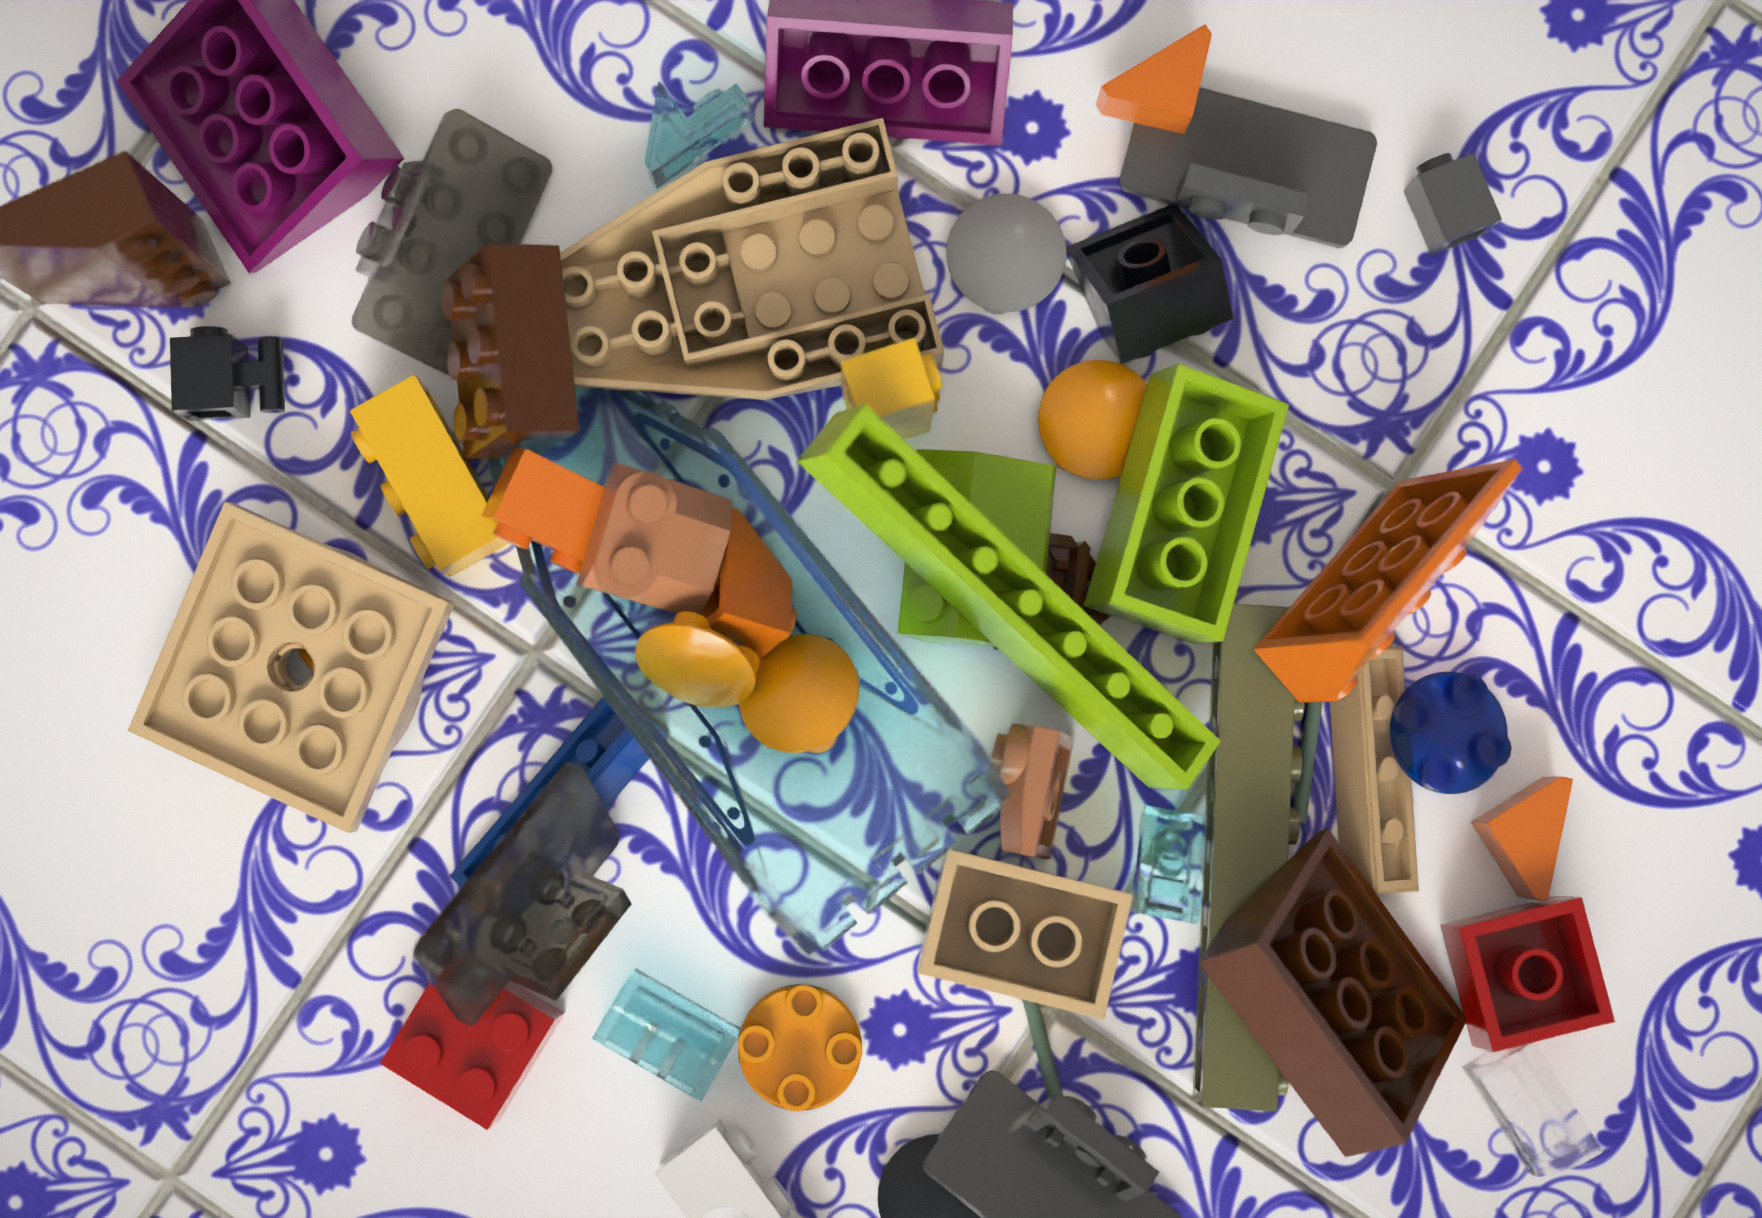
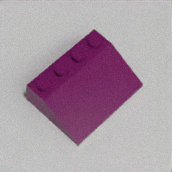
[117,0,405,273]

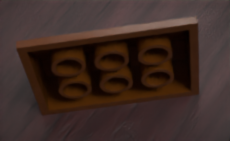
[0,150,231,308]
[1199,828,1466,1158]

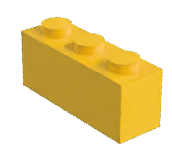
[840,338,942,440]
[350,374,510,577]

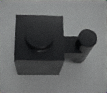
[170,326,285,421]

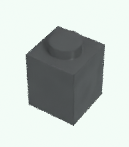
[1403,153,1502,256]

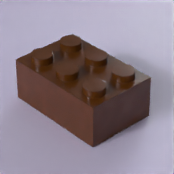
[441,243,579,459]

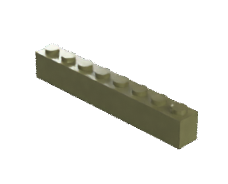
[1192,604,1305,1111]

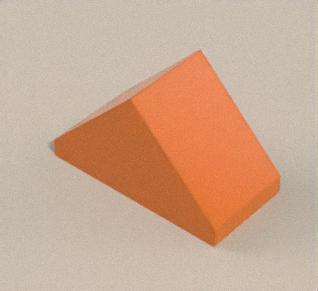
[1095,24,1212,134]
[1471,776,1573,901]

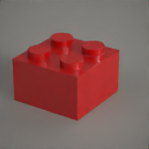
[1440,896,1615,1052]
[379,949,565,1131]

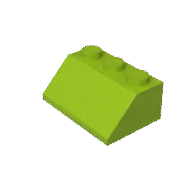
[897,449,1057,647]

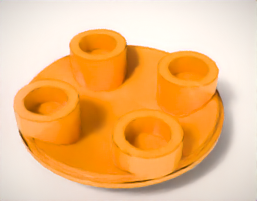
[1038,360,1147,480]
[635,611,760,708]
[739,634,860,753]
[738,984,862,1112]

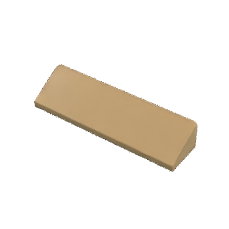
[1329,646,1419,894]

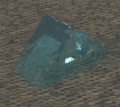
[644,81,754,189]
[1128,805,1206,924]

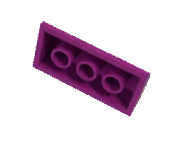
[763,0,1013,146]

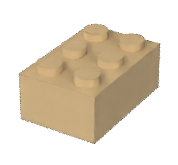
[916,848,1133,1020]

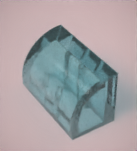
[592,968,741,1102]

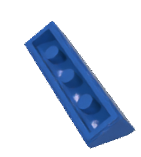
[449,689,666,923]

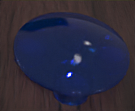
[1389,672,1512,794]

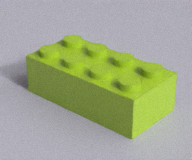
[1084,363,1289,643]

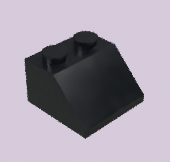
[1066,204,1234,364]

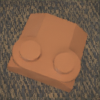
[577,463,733,614]
[991,723,1074,859]

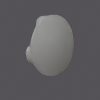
[946,193,1066,315]

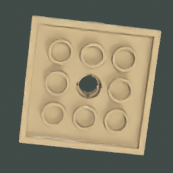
[127,502,455,833]

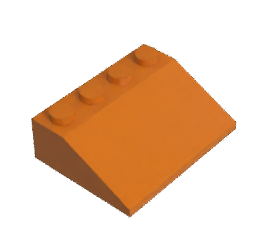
[1253,459,1523,703]

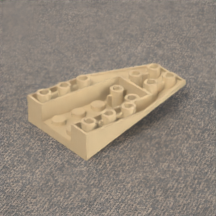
[560,118,944,400]

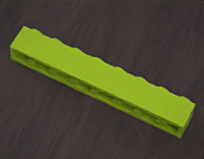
[797,404,1221,790]

